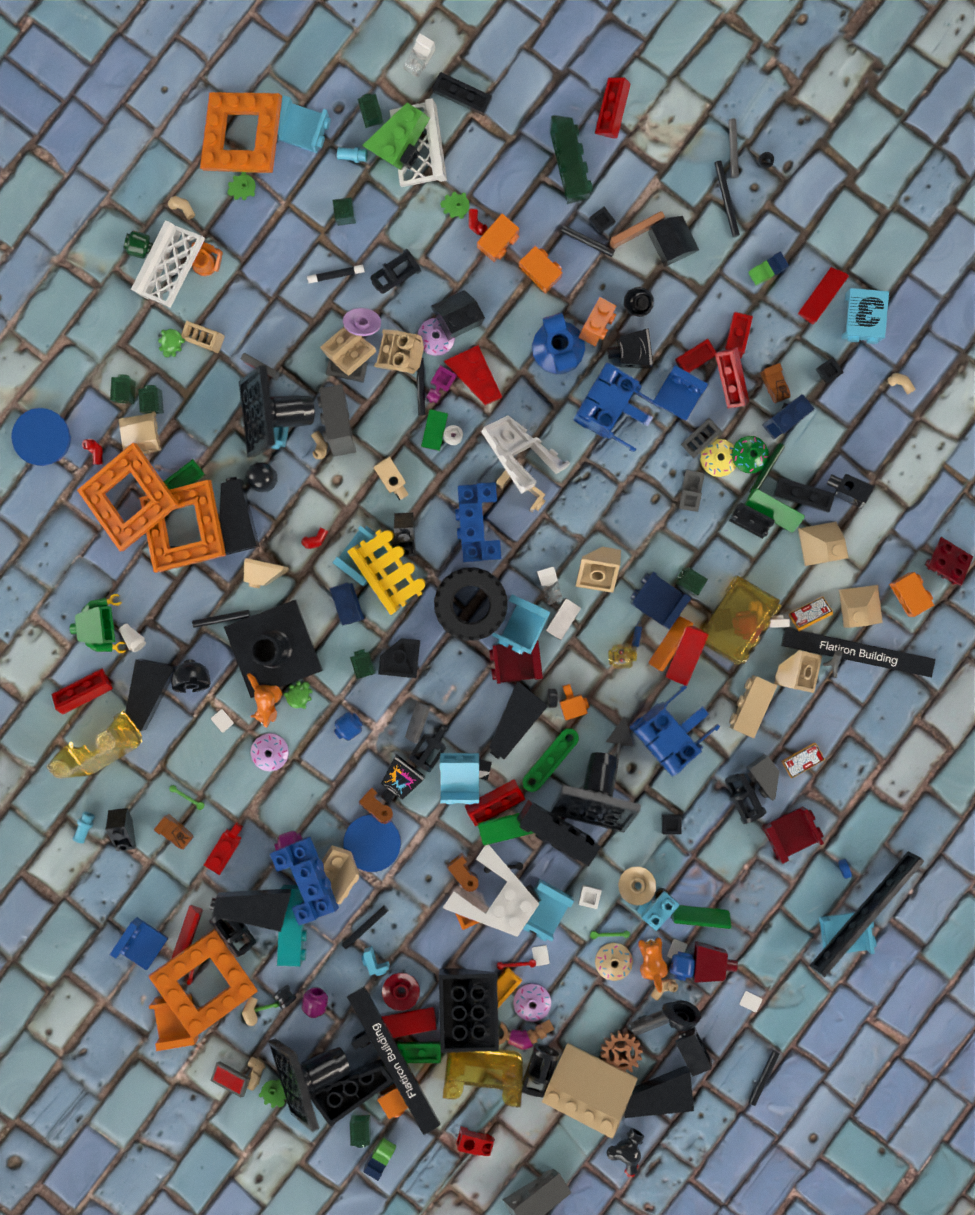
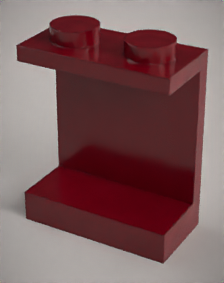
[489,640,543,684]
[762,806,824,864]

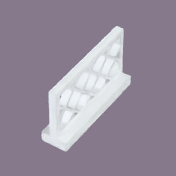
[390,98,447,187]
[131,220,205,308]

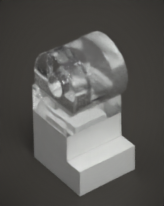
[404,33,435,77]
[536,567,563,605]

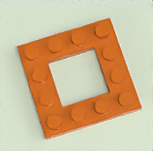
[200,92,282,173]
[77,443,179,551]
[139,480,226,573]
[148,929,258,1039]

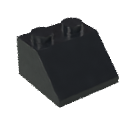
[648,216,699,267]
[431,290,485,341]

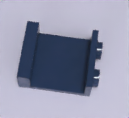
[762,394,814,440]
[630,571,691,630]
[329,582,365,626]

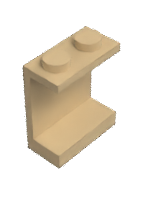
[496,469,546,513]

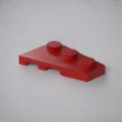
[444,345,502,406]

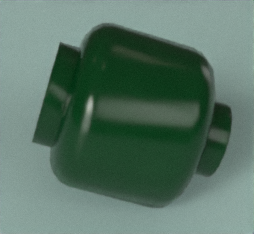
[123,230,154,259]

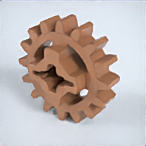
[600,1030,643,1072]

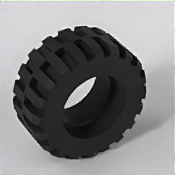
[434,567,508,641]

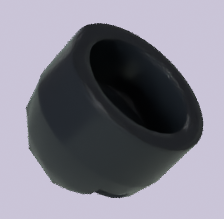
[758,152,774,169]

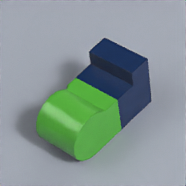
[748,251,789,286]
[363,1137,396,1181]

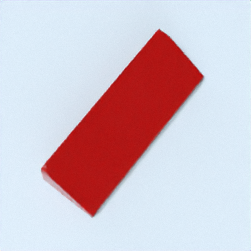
[595,77,631,139]
[798,267,849,325]
[715,347,749,409]
[666,626,709,686]
[51,668,113,714]
[465,779,526,827]
[172,905,203,958]
[382,1007,437,1038]

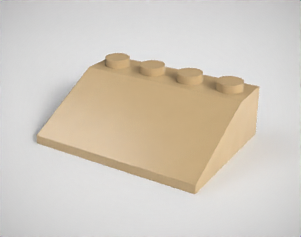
[542,1043,638,1139]

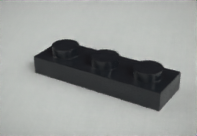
[432,72,492,116]
[773,477,835,513]

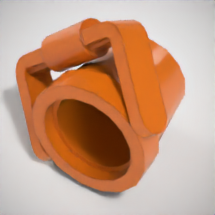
[191,241,223,276]

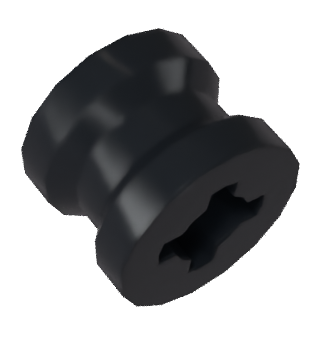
[272,985,297,1009]

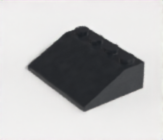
[439,968,499,1053]

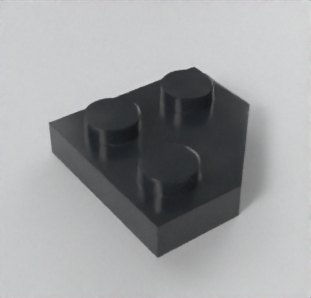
[378,638,421,678]

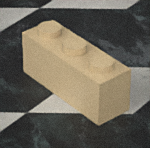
[729,675,777,738]

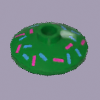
[732,436,769,474]

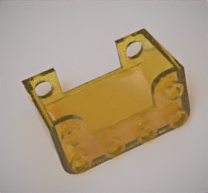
[701,575,781,665]

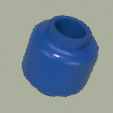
[334,712,363,741]
[669,951,696,982]

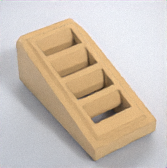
[181,321,225,353]

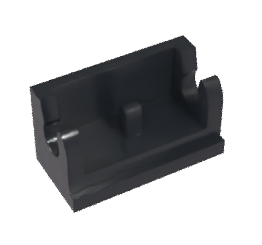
[729,503,775,539]
[675,1027,712,1077]

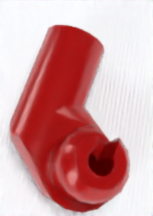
[468,209,488,235]
[82,439,103,465]
[301,527,329,549]

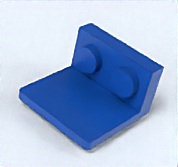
[654,365,708,421]
[109,917,168,970]

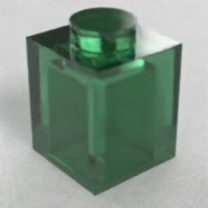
[357,93,384,128]
[332,197,356,226]
[110,374,136,404]
[138,385,164,414]
[676,567,708,596]
[350,649,377,679]
[349,1115,371,1148]

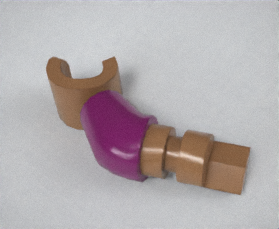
[499,1019,554,1050]

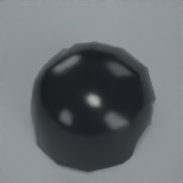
[624,287,654,317]
[246,462,277,492]

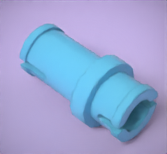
[337,147,368,163]
[72,812,95,843]

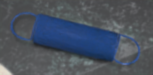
[632,621,642,653]

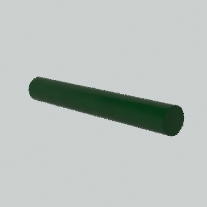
[749,443,785,493]

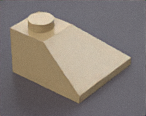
[798,522,848,566]
[576,547,621,593]
[244,558,289,589]
[839,585,883,628]
[775,650,822,693]

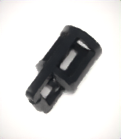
[370,248,421,294]
[408,724,448,772]
[725,773,767,824]
[209,917,256,957]
[521,1044,559,1098]

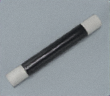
[307,265,365,284]

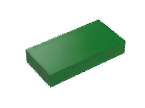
[421,409,448,451]
[163,459,206,490]

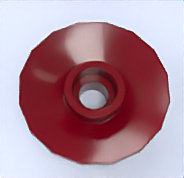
[382,972,420,1011]

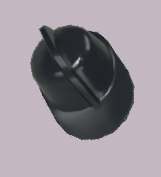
[662,1000,701,1031]

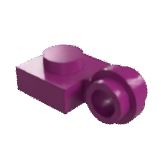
[426,365,457,404]

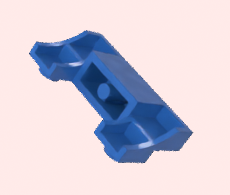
[455,482,501,563]
[270,837,339,925]

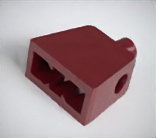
[692,941,738,983]

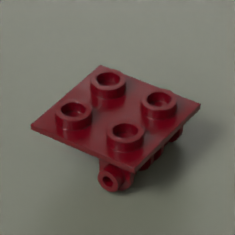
[925,537,974,586]

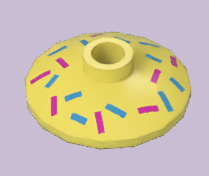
[700,439,736,477]

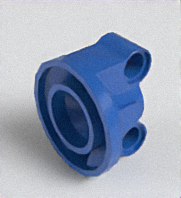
[532,312,585,375]

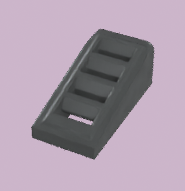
[681,418,724,458]

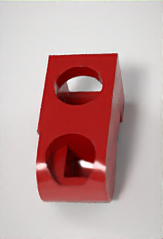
[456,1126,495,1156]

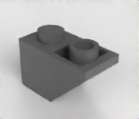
[746,754,780,801]

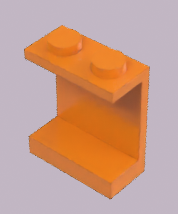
[149,994,199,1051]

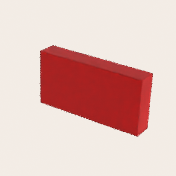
[675,339,716,373]

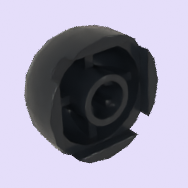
[171,659,211,693]

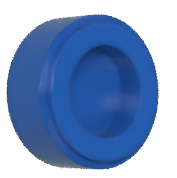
[838,859,852,879]

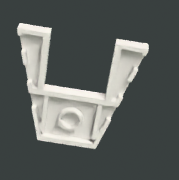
[481,416,570,493]
[443,845,539,937]

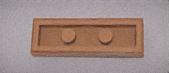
[610,211,665,249]

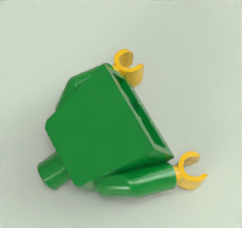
[69,594,126,653]

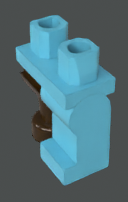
[636,888,679,931]

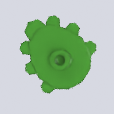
[228,172,256,201]
[440,192,470,219]
[158,329,185,358]
[284,681,313,709]
[259,1079,286,1108]

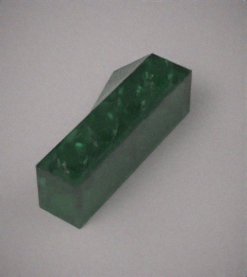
[549,115,593,204]

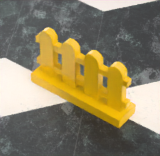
[347,529,426,615]

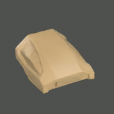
[374,329,424,374]
[119,412,161,455]

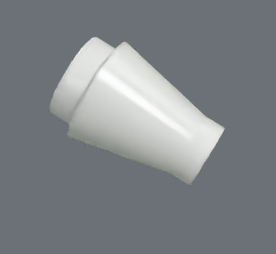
[118,624,146,652]

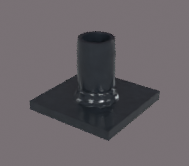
[239,365,315,458]
[224,600,323,698]
[551,752,641,833]
[268,1038,350,1132]

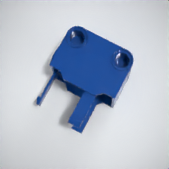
[573,363,662,452]
[629,685,720,776]

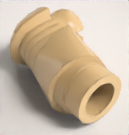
[247,1057,266,1091]

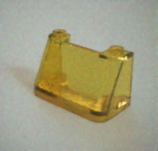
[46,711,143,779]
[442,1049,523,1108]

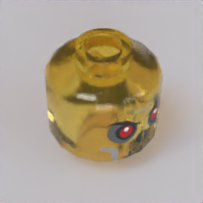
[608,644,637,669]

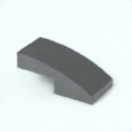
[679,469,705,512]

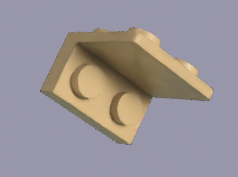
[322,845,359,904]

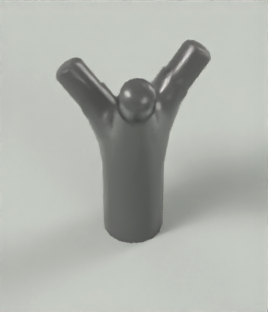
[823,650,843,678]

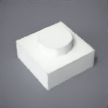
[766,615,790,627]
[578,885,602,909]

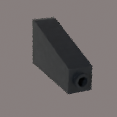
[219,477,260,555]
[122,659,177,734]
[489,681,548,760]
[210,888,292,932]
[624,1066,694,1118]

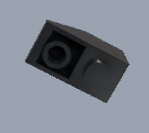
[394,512,416,557]
[105,808,136,851]

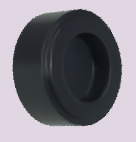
[547,689,558,708]

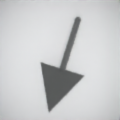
[606,716,634,763]

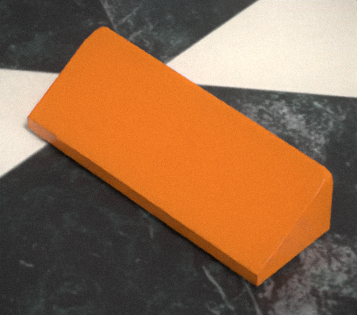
[648,616,694,672]

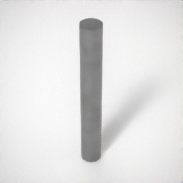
[729,118,739,178]

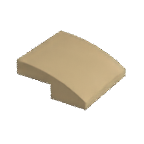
[320,327,376,376]

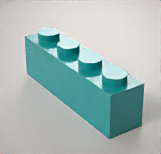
[277,884,307,967]

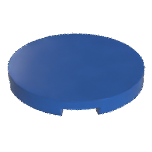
[11,408,71,466]
[343,814,401,872]

